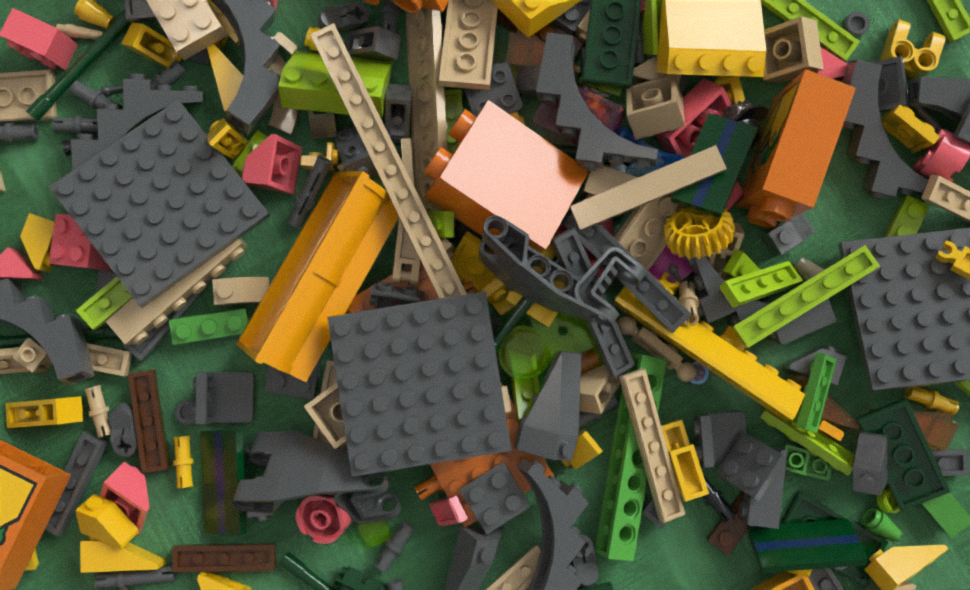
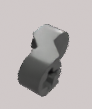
[317,2,369,33]
[109,403,138,457]
[572,535,599,588]

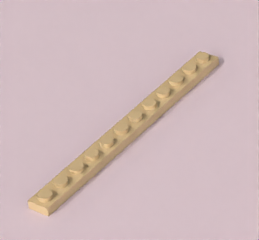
[310,23,467,299]

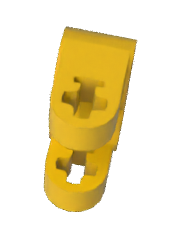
[880,19,945,79]

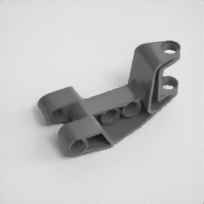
[479,215,646,327]
[231,431,401,524]

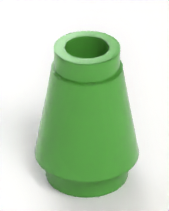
[862,508,902,542]

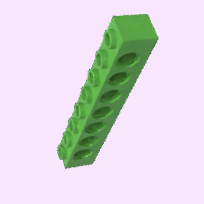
[594,353,667,561]

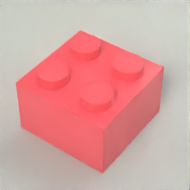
[0,8,78,71]
[49,214,110,271]

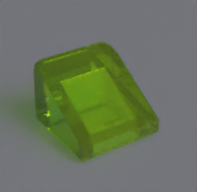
[358,520,392,548]

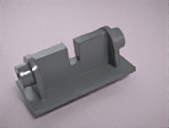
[370,282,425,308]

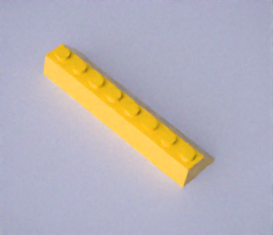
[614,286,805,421]

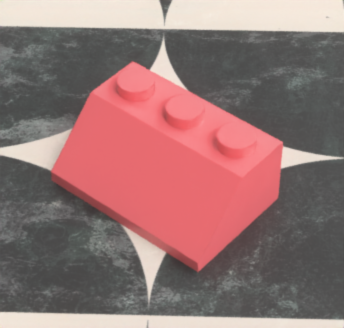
[655,78,737,157]

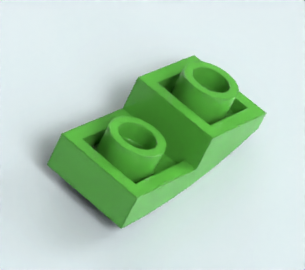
[784,444,832,481]

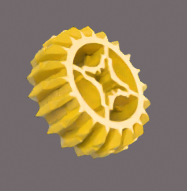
[663,207,735,260]

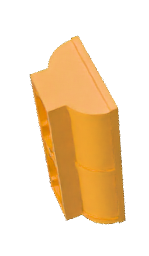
[236,171,399,382]

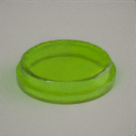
[498,326,551,379]

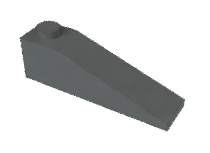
[514,350,581,461]
[444,526,504,590]

